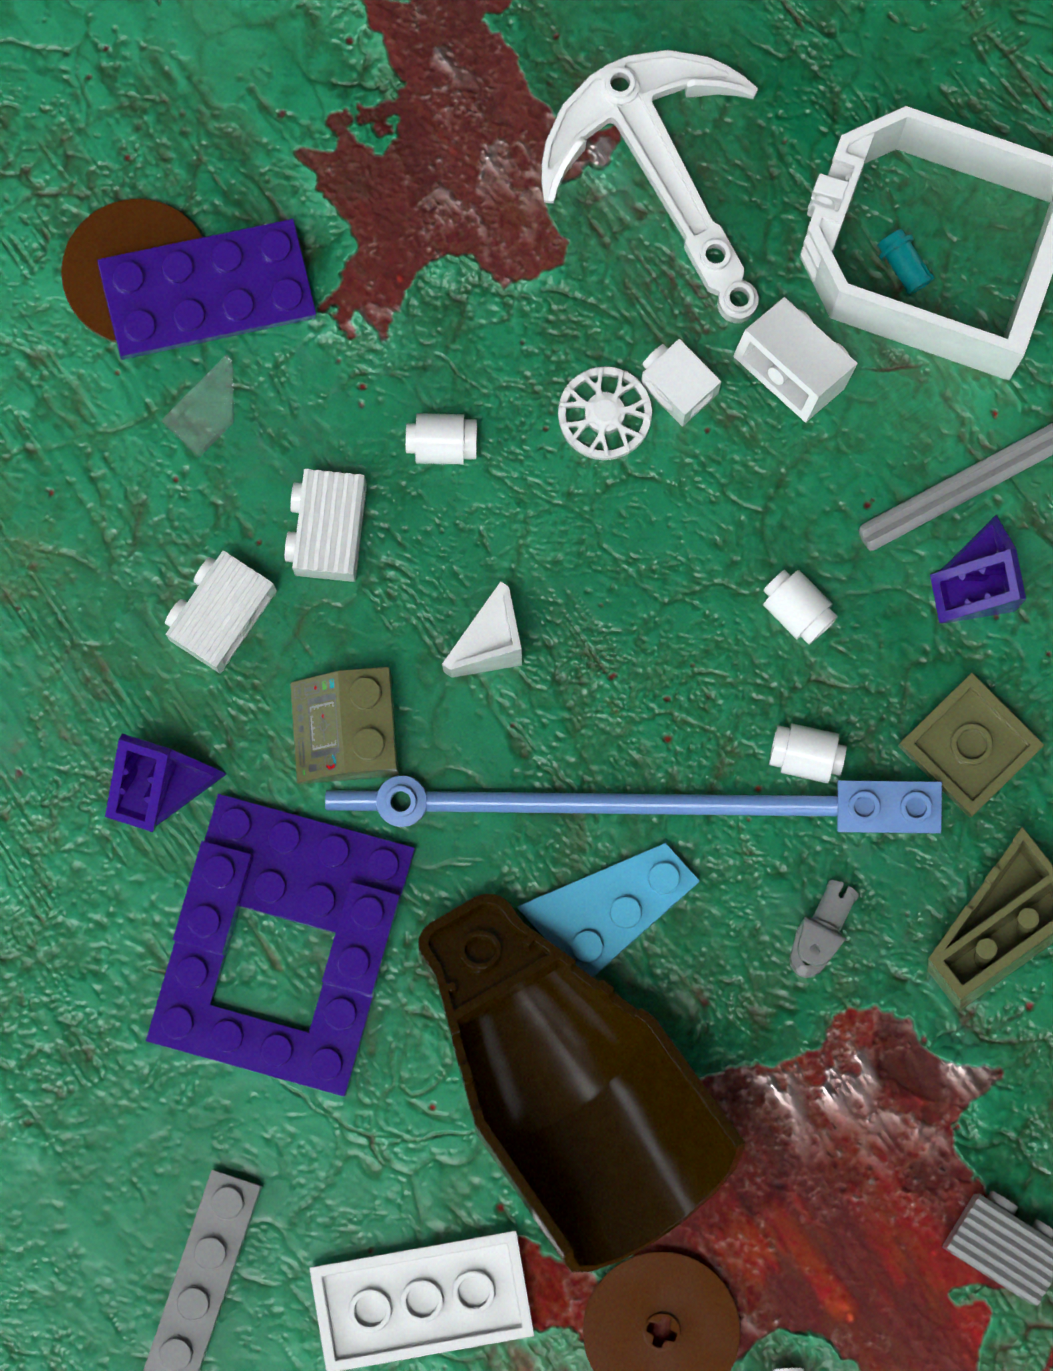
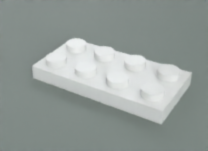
[310,1231,534,1371]

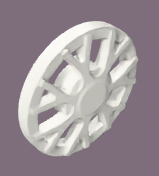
[558,367,652,460]

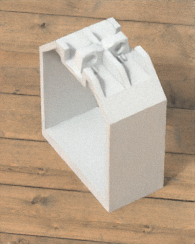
[800,106,1053,381]

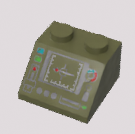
[290,667,399,784]

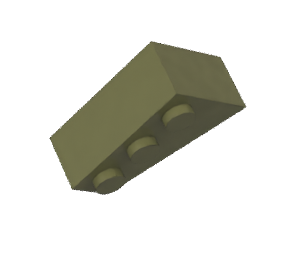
[927,827,1053,1011]

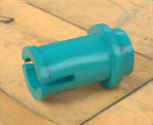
[877,229,935,296]

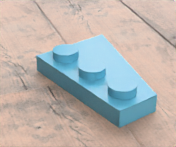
[517,843,700,977]

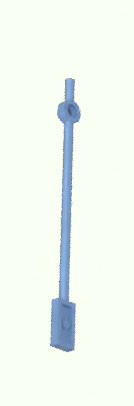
[325,776,942,833]

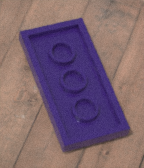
[97,219,316,360]

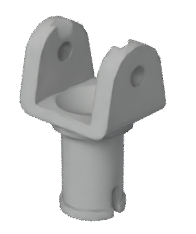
[789,880,859,978]

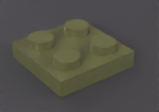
[898,673,1044,818]

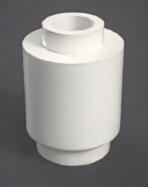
[406,413,477,464]
[763,570,838,645]
[769,723,847,784]

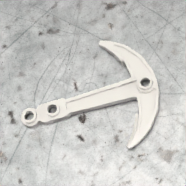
[541,50,759,323]

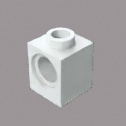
[641,339,721,427]

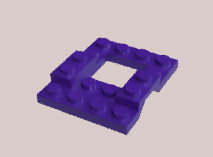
[146,794,415,1097]

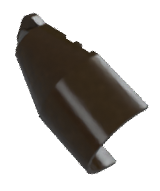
[418,894,745,1272]

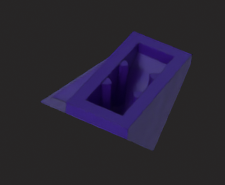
[930,515,1026,623]
[105,733,227,832]

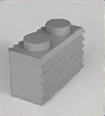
[942,1191,1053,1306]

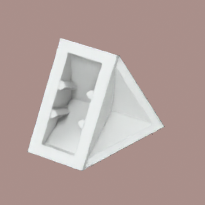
[442,582,522,678]

